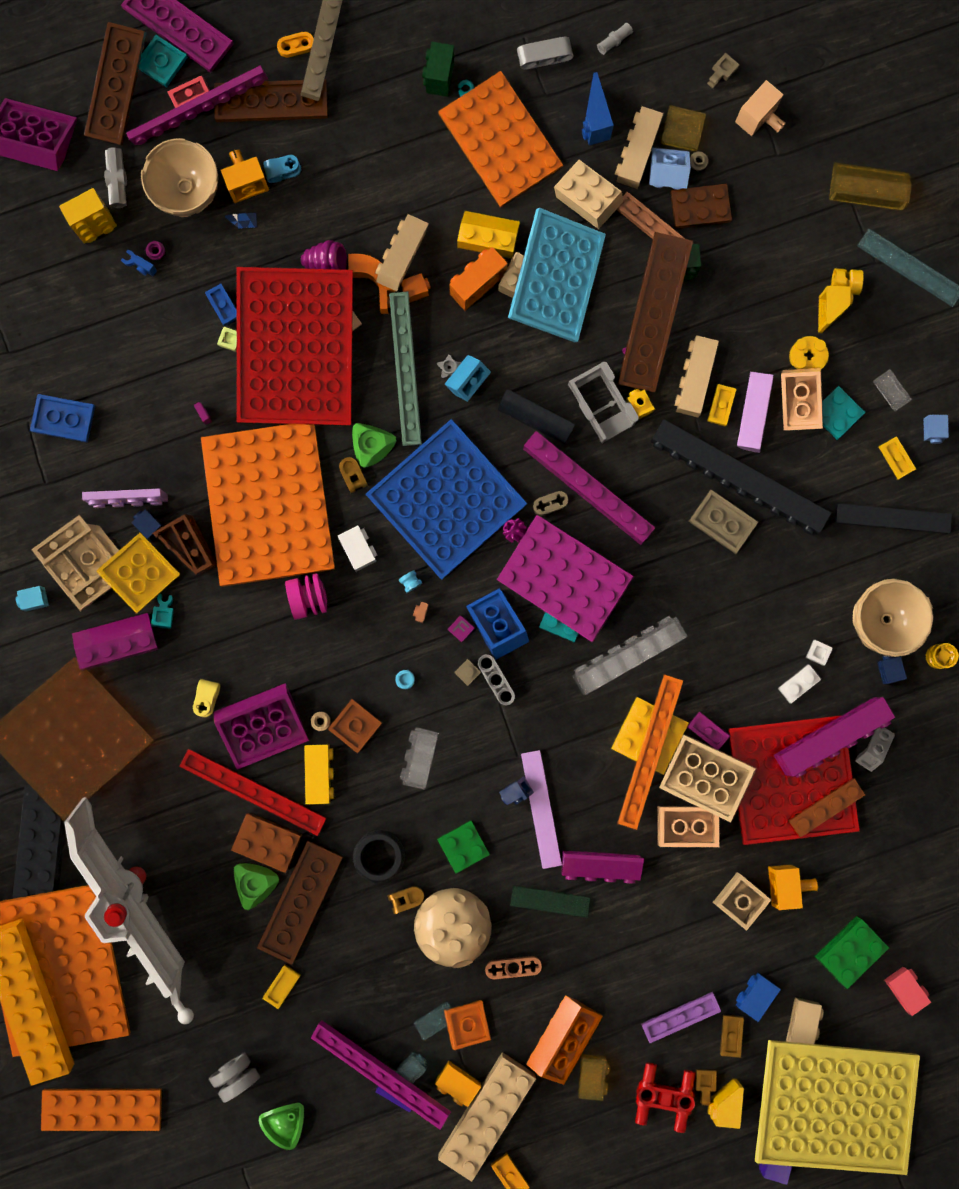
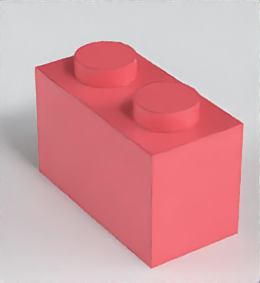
[167,75,210,108]
[884,967,931,1016]

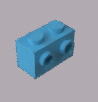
[445,355,491,402]

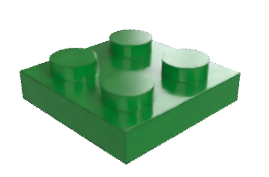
[437,820,490,873]

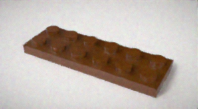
[84,22,146,146]
[214,79,328,122]
[257,840,343,965]

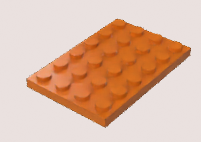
[438,71,563,208]

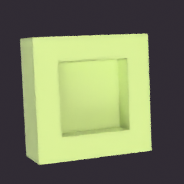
[217,327,237,352]

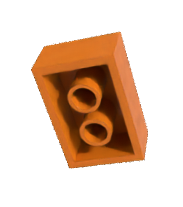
[449,247,508,311]

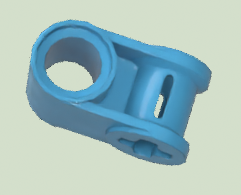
[263,155,301,183]

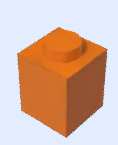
[401,273,431,303]

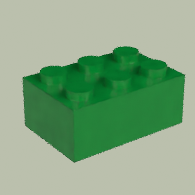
[815,916,889,989]

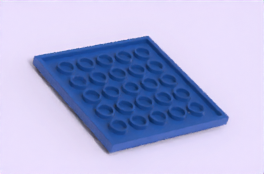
[366,419,527,580]

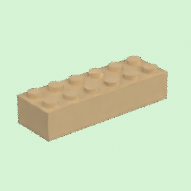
[438,1052,536,1182]

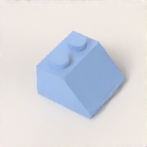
[649,148,691,190]

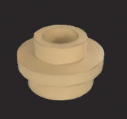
[311,712,330,731]

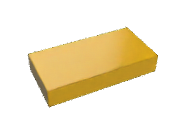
[262,964,301,1009]

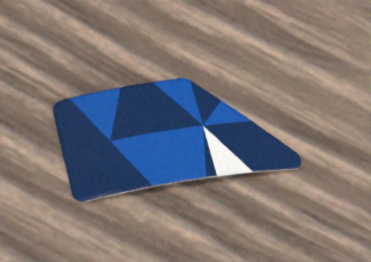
[225,213,257,228]

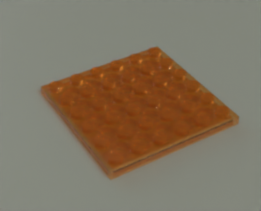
[0,657,154,821]

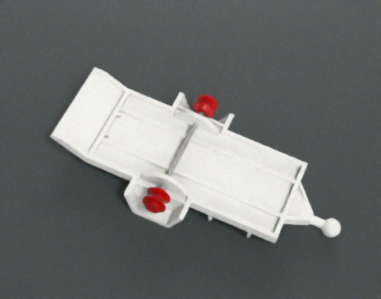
[64,797,194,1024]

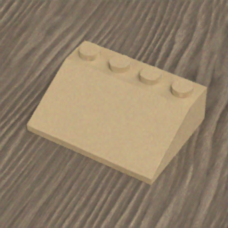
[659,735,757,822]

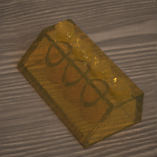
[829,163,911,210]

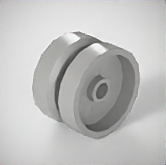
[209,1053,260,1103]

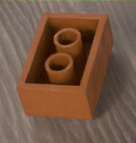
[231,813,303,873]

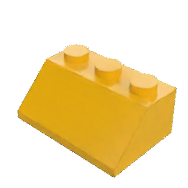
[457,211,520,259]

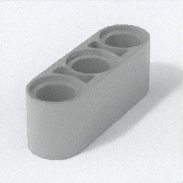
[517,37,573,69]
[478,654,515,705]

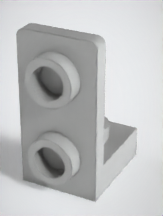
[856,728,895,772]

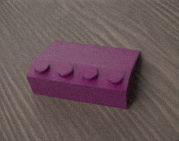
[0,98,77,171]
[214,683,309,769]

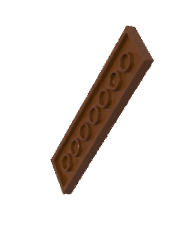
[618,232,693,392]

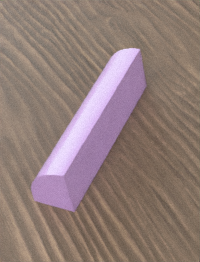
[737,372,773,453]

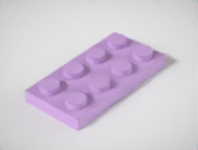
[82,489,168,508]

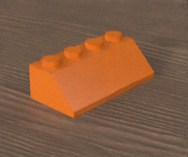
[526,996,603,1085]

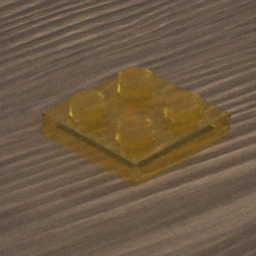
[661,105,706,152]

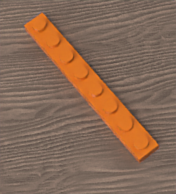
[618,675,683,830]

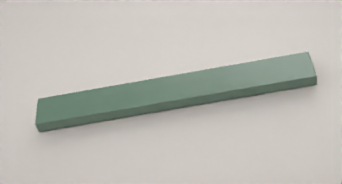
[389,292,422,446]

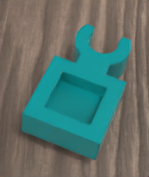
[151,594,174,629]

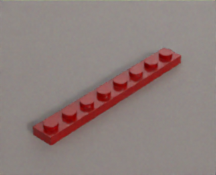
[179,749,327,836]

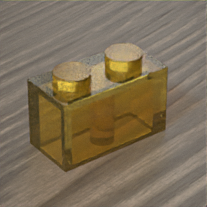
[578,1054,610,1101]

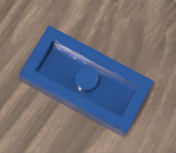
[205,284,237,327]

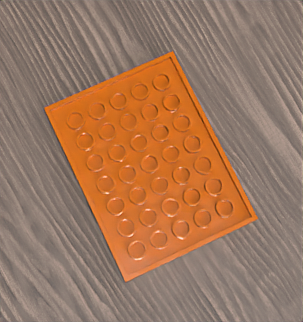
[201,424,335,587]
[0,885,131,1057]

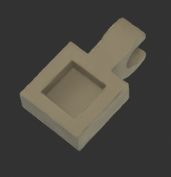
[707,53,739,88]

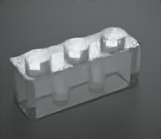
[400,727,439,790]

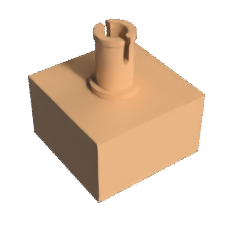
[735,80,786,136]

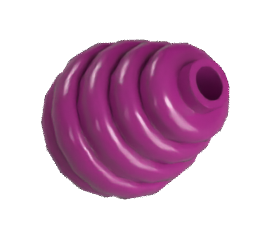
[301,240,347,270]

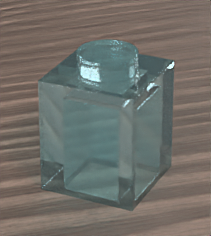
[396,1052,427,1084]

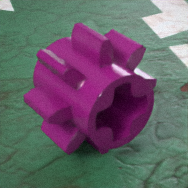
[503,518,527,543]

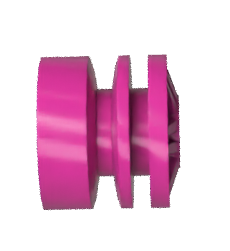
[285,573,327,620]

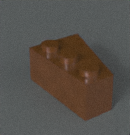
[152,514,217,575]

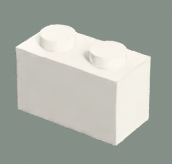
[338,526,377,571]

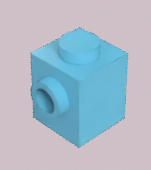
[16,586,49,611]

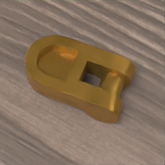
[339,457,368,493]
[387,886,424,914]

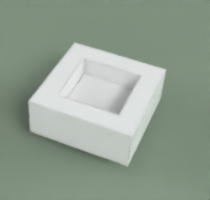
[806,640,832,666]

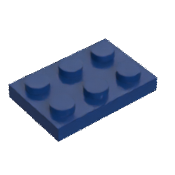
[30,394,95,443]

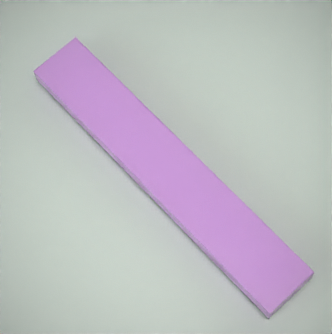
[521,750,562,869]

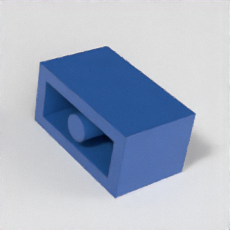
[736,973,781,1022]

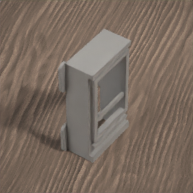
[568,362,639,443]

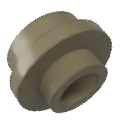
[690,152,708,171]

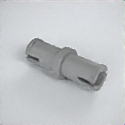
[597,23,633,55]

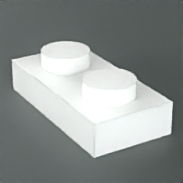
[778,665,821,703]

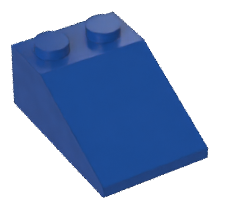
[582,72,614,145]
[466,588,529,660]

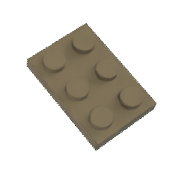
[688,490,758,554]

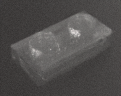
[873,369,912,412]

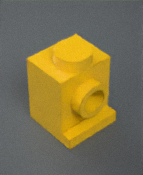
[626,389,655,420]

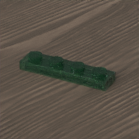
[510,885,590,917]

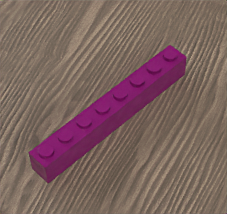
[523,431,655,545]

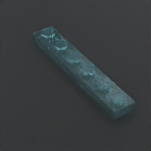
[857,229,959,306]

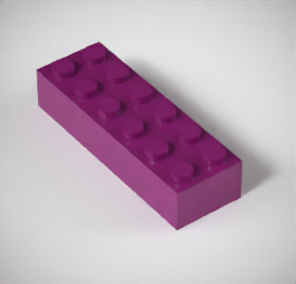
[774,697,895,778]

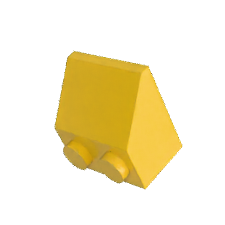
[818,286,853,333]
[708,1078,744,1129]

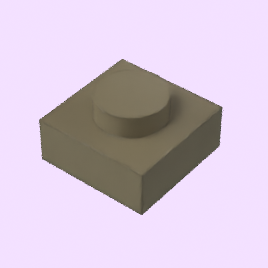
[454,659,481,686]

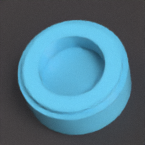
[395,670,415,689]

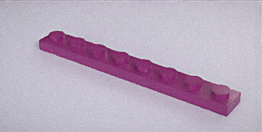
[126,65,268,145]
[311,1020,451,1130]

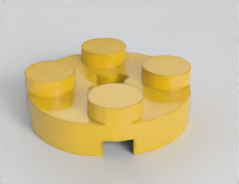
[789,336,829,370]

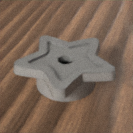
[437,355,461,378]

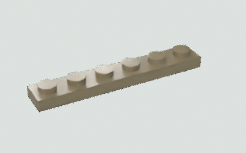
[300,0,342,101]

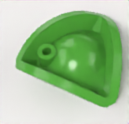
[352,423,396,467]
[234,863,279,910]
[258,1103,304,1150]

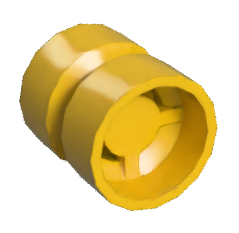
[831,268,863,295]
[926,643,959,669]

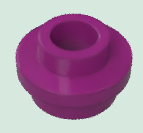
[146,241,165,260]

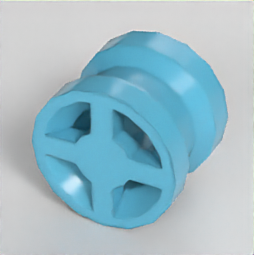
[399,570,422,593]

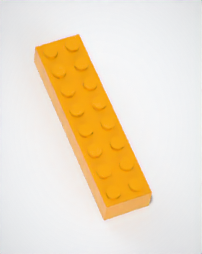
[0,919,74,1086]

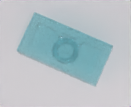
[413,1002,451,1040]

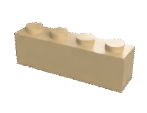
[615,106,663,189]
[375,214,429,291]
[674,335,719,417]
[786,997,824,1044]

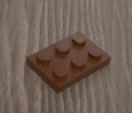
[670,184,732,229]

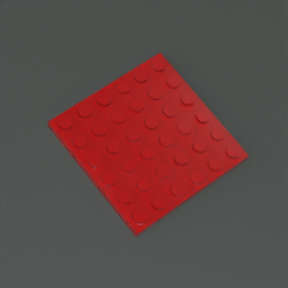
[728,715,859,845]

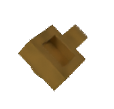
[695,1069,717,1106]

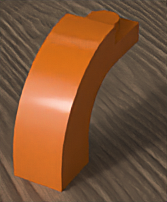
[348,254,395,314]

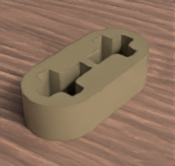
[533,491,568,516]

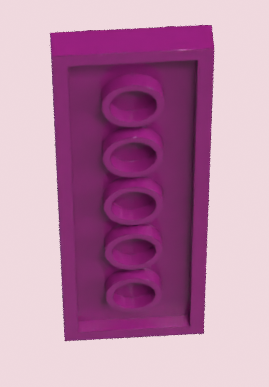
[121,0,233,73]

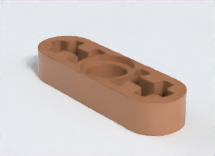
[485,956,542,979]

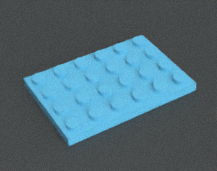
[508,208,606,342]

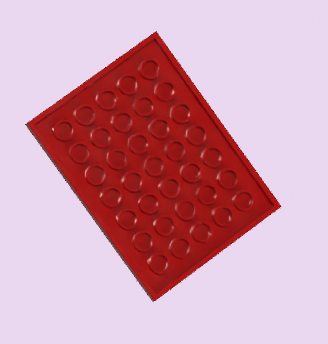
[237,267,353,425]

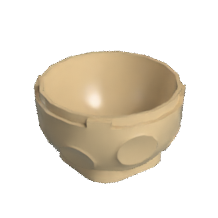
[853,579,933,657]

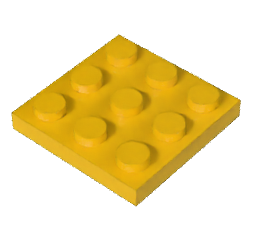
[96,533,180,613]
[611,697,689,775]

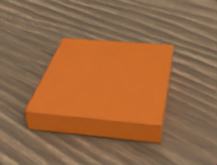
[444,1000,491,1050]

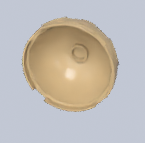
[141,138,218,217]
[414,888,492,968]

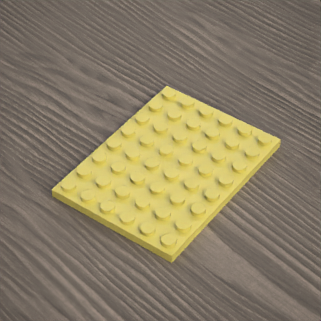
[755,1040,920,1175]

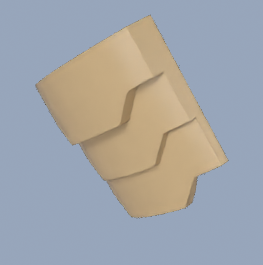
[32,515,119,612]

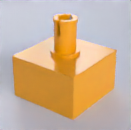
[221,150,269,203]
[768,865,818,910]

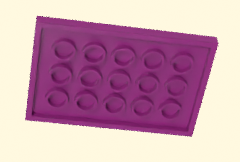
[497,515,635,642]

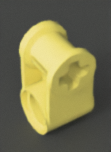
[193,679,220,717]

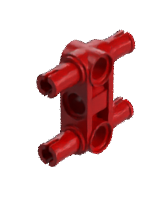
[635,1062,696,1133]

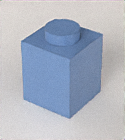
[923,415,949,444]

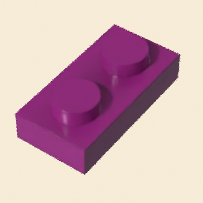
[687,711,730,750]

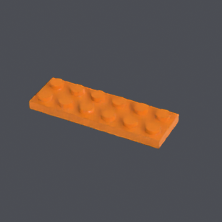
[41,1089,162,1131]

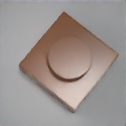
[413,602,429,623]

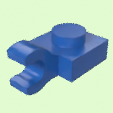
[121,250,157,276]

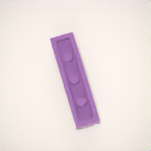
[641,992,721,1043]

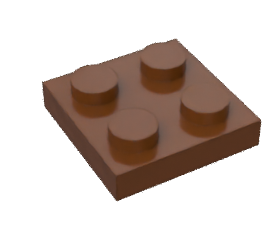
[328,699,382,753]

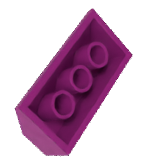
[72,613,158,671]
[561,850,644,883]

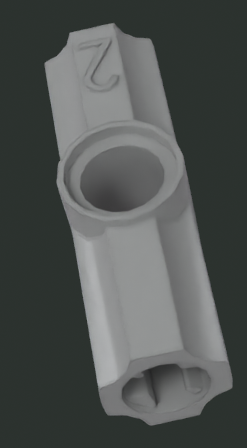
[104,148,127,208]

